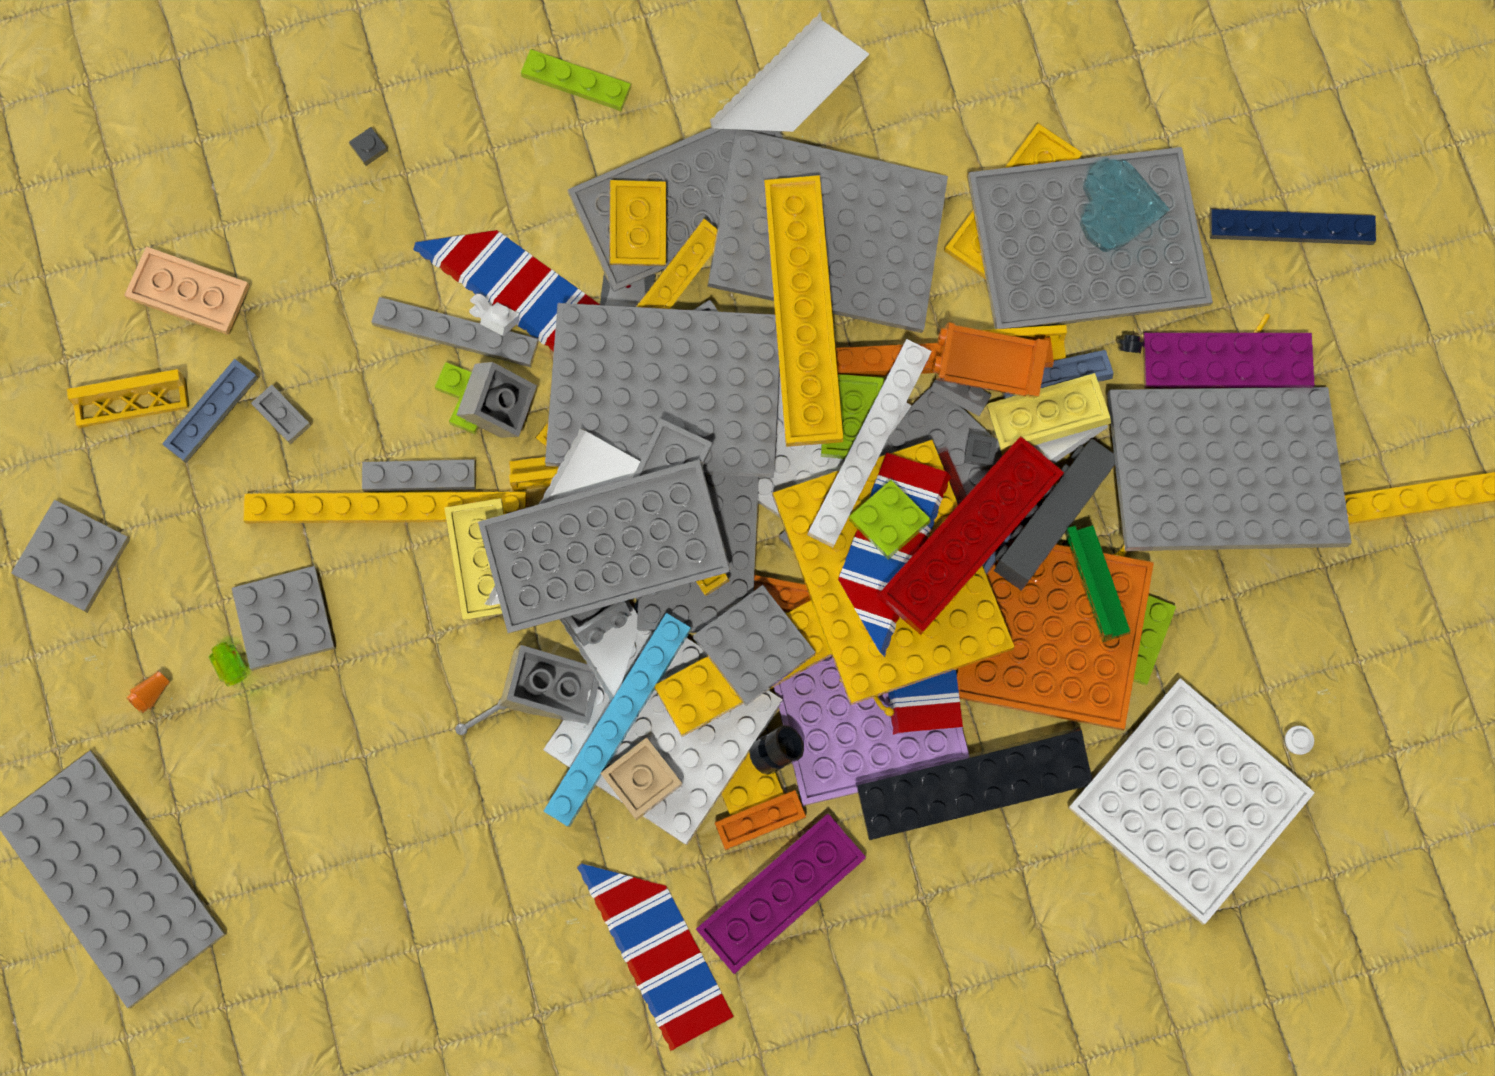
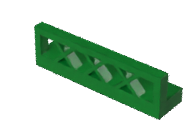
[1066,525,1131,643]

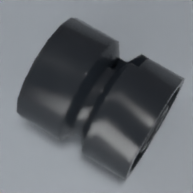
[749,725,804,775]

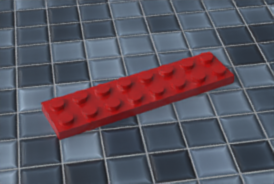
[877,436,1064,635]

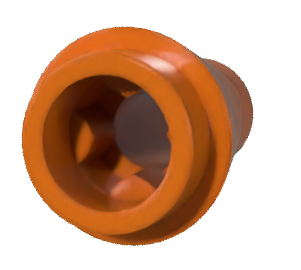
[126,671,170,714]

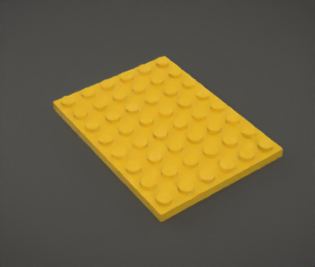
[772,440,1014,706]

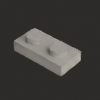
[930,380,992,416]
[251,385,311,444]

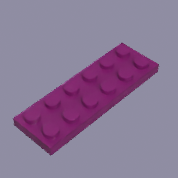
[1143,333,1315,389]
[696,814,866,974]

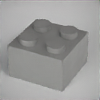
[457,362,537,438]

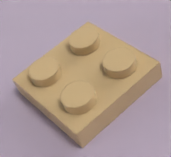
[600,738,683,821]

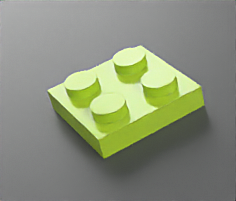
[849,480,930,560]

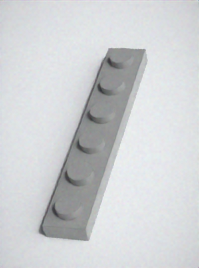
[371,297,539,368]

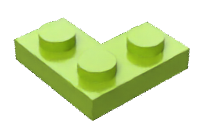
[435,362,479,434]

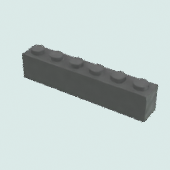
[994,439,1115,591]

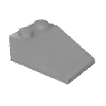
[500,645,599,725]

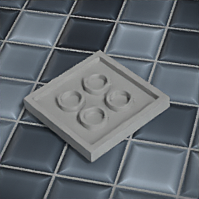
[11,499,130,613]
[232,566,336,671]
[693,585,816,706]

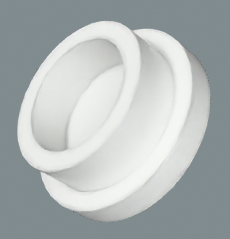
[1284,726,1314,755]

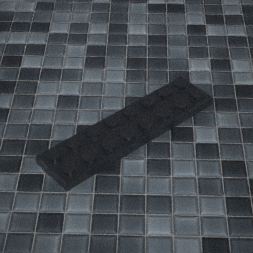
[856,727,1092,840]

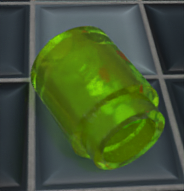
[208,642,247,687]

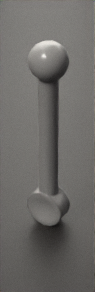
[455,699,507,736]

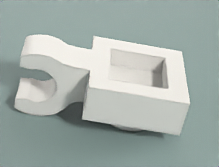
[469,294,520,336]

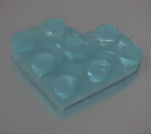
[1080,158,1170,252]

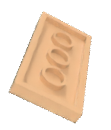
[124,246,250,335]

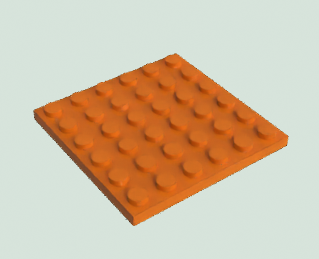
[957,539,1154,731]

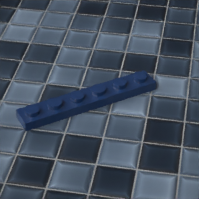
[1209,209,1376,245]

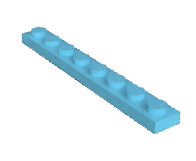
[544,613,692,827]

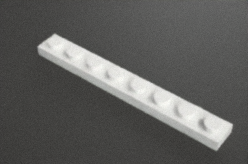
[807,339,932,548]

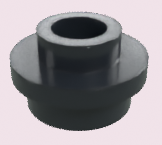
[1117,334,1145,353]

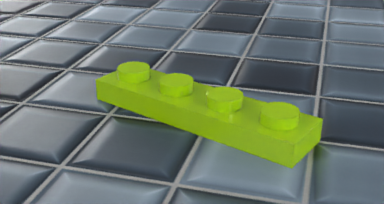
[521,49,631,112]

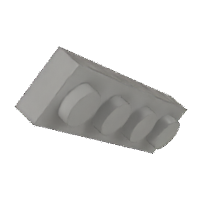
[362,460,476,492]

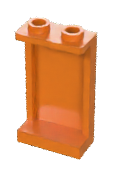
[933,322,1049,398]

